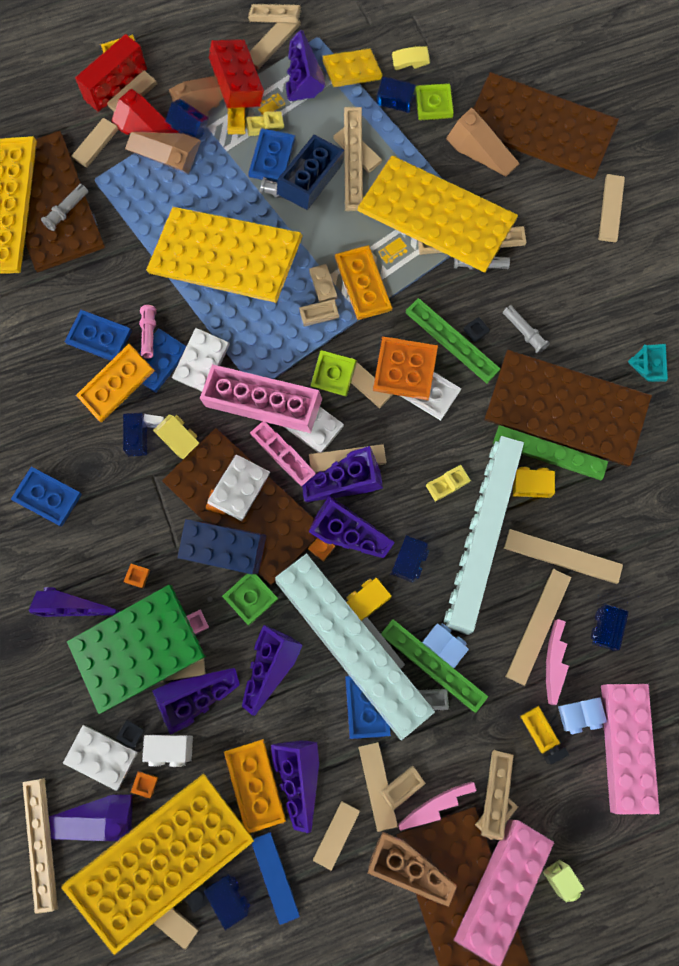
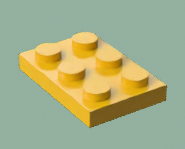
[322,48,382,87]

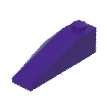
[286,29,326,101]
[29,587,120,617]
[49,794,133,841]

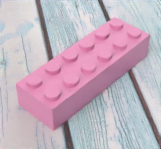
[200,364,322,433]
[601,684,660,814]
[453,819,554,966]

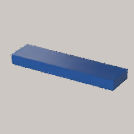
[252,832,300,925]

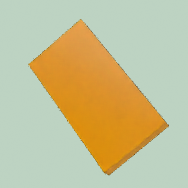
[335,245,392,320]
[76,344,155,422]
[224,739,286,833]

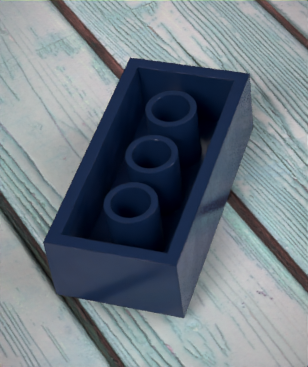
[276,134,345,210]
[178,519,266,575]

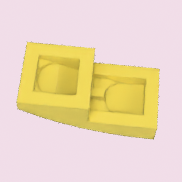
[392,47,430,71]
[246,111,284,136]
[426,465,471,502]

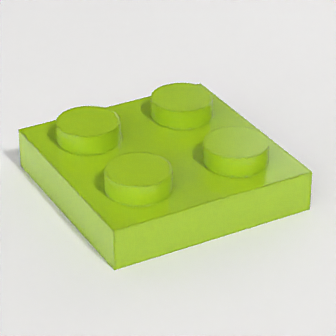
[415,84,454,120]
[310,350,357,397]

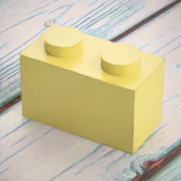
[153,415,199,459]

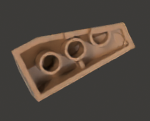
[169,76,223,126]
[446,107,519,177]
[125,132,201,175]
[368,832,456,907]

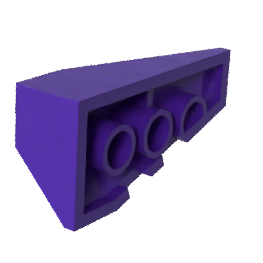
[302,446,383,502]
[309,496,395,558]
[242,625,302,716]
[153,668,240,734]
[271,740,319,833]

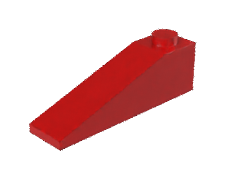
[111,88,179,135]

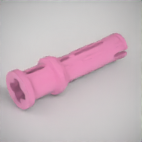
[139,305,157,359]

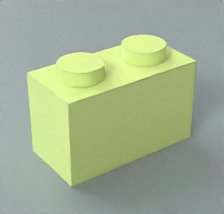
[542,860,584,902]

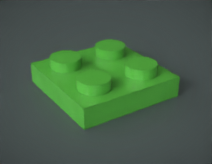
[222,574,278,626]

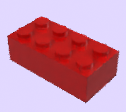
[75,34,147,112]
[209,40,264,108]

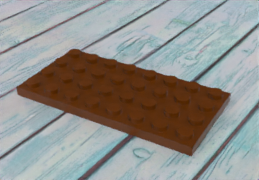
[473,72,619,179]
[25,131,105,273]
[484,350,652,467]
[162,428,317,586]
[396,806,530,966]

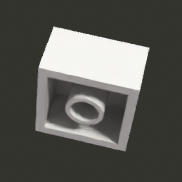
[143,735,193,767]

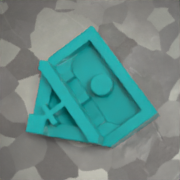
[628,344,668,382]

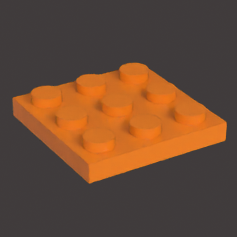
[373,337,438,400]

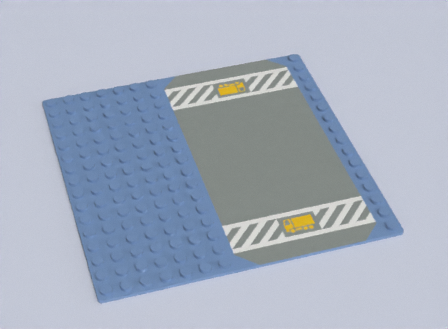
[95,37,451,379]

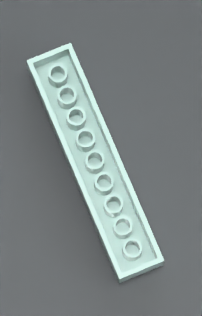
[444,436,524,635]
[275,554,435,740]

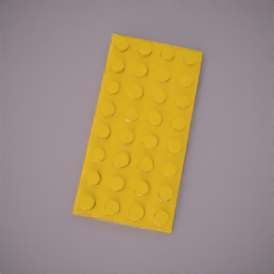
[0,136,37,274]
[358,155,518,273]
[146,207,303,303]
[62,773,254,955]

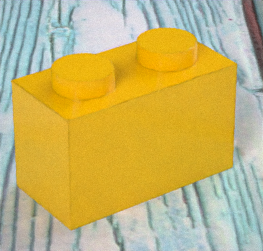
[513,467,555,498]
[346,578,391,621]

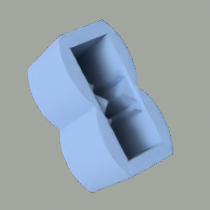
[422,624,469,668]
[558,698,607,734]

